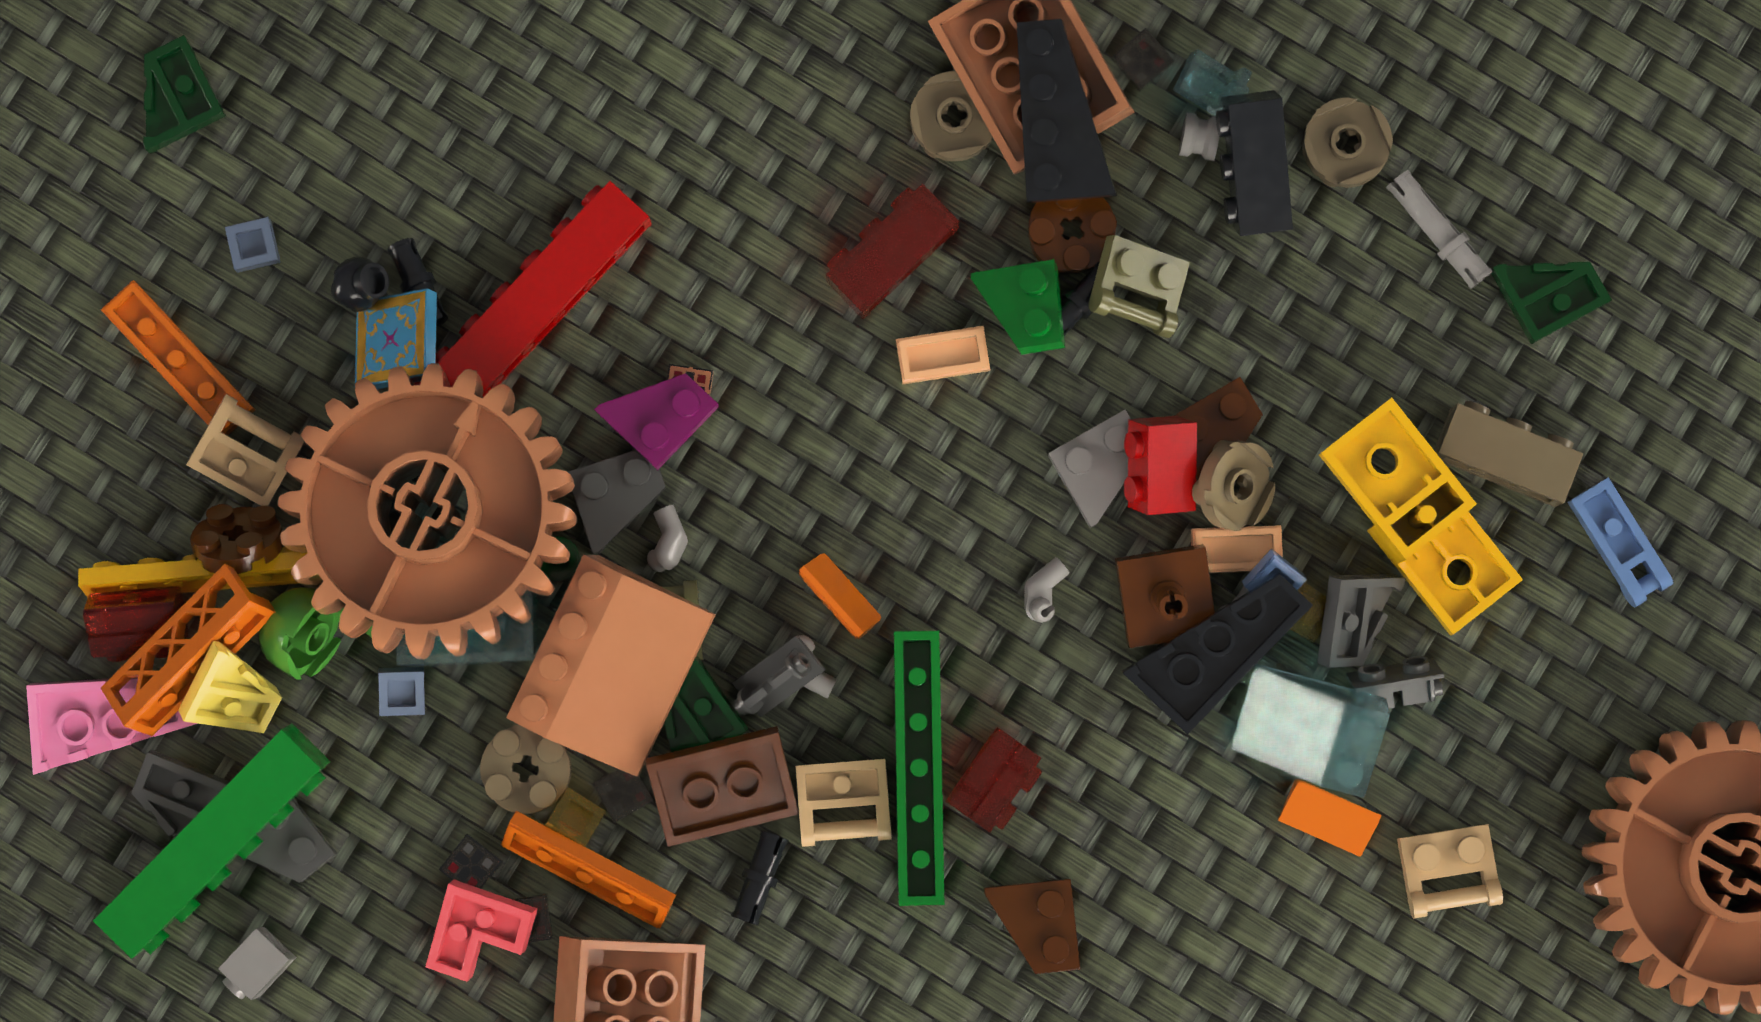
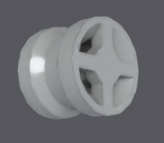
[1179,112,1219,161]

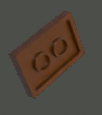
[645,726,799,847]

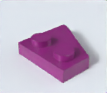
[594,373,719,471]

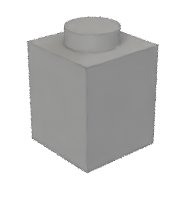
[218,927,297,1000]

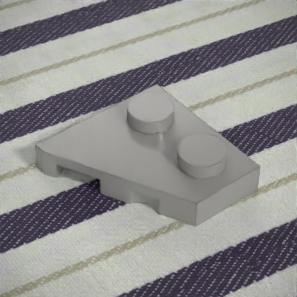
[1048,410,1131,528]

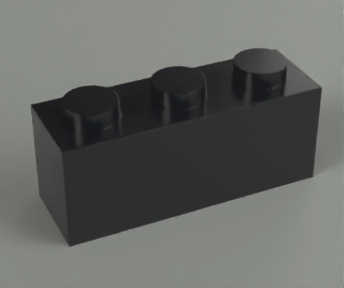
[1216,90,1293,236]

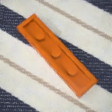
[101,280,256,435]
[501,811,676,929]

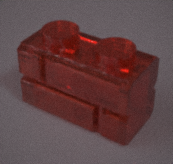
[83,586,188,662]
[945,727,1043,833]

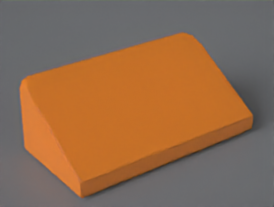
[799,553,881,639]
[1277,779,1381,857]

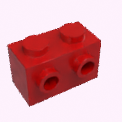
[1124,416,1197,515]

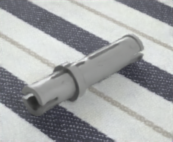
[1386,169,1493,290]

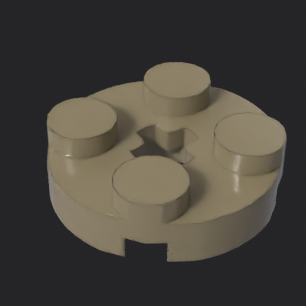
[910,71,993,162]
[1302,97,1393,188]
[1192,440,1275,531]
[480,724,572,814]

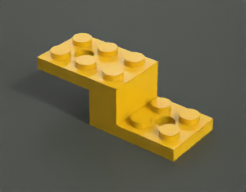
[1319,398,1523,636]

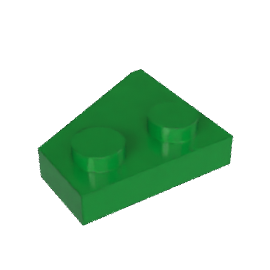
[971,259,1065,355]

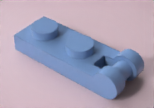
[1567,477,1673,608]

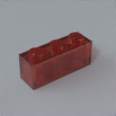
[826,183,960,320]

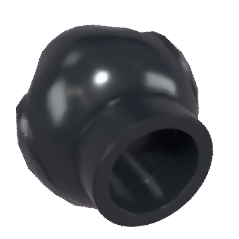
[331,257,389,312]

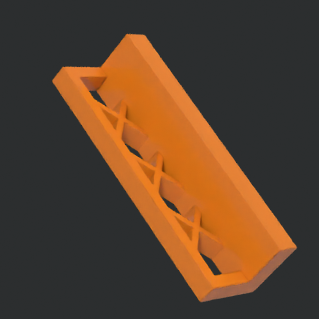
[100,564,275,736]

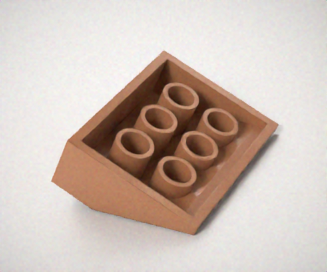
[928,0,1135,175]
[506,555,716,777]
[553,936,705,1022]

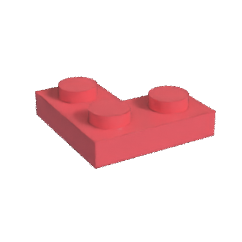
[425,879,538,982]

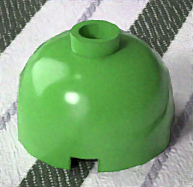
[259,587,344,680]

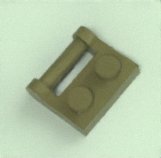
[1089,235,1190,339]

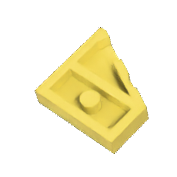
[178,641,282,733]

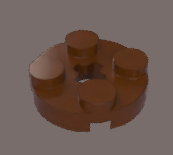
[1028,197,1117,274]
[190,504,283,574]

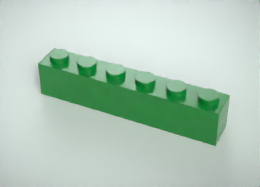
[893,631,945,906]
[93,723,331,959]

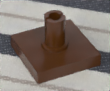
[1115,544,1215,648]

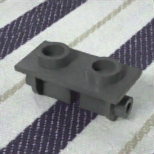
[732,635,826,718]
[1346,656,1444,713]

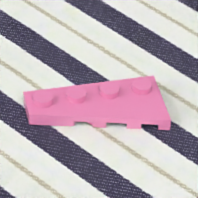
[26,678,198,775]

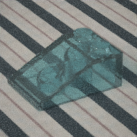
[1231,664,1390,798]

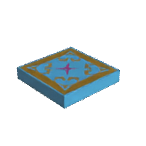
[355,289,437,389]

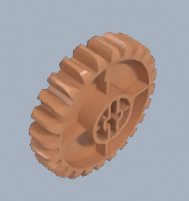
[278,363,577,660]
[1582,720,1761,1015]

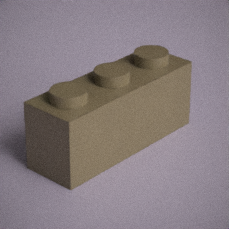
[1434,401,1584,507]

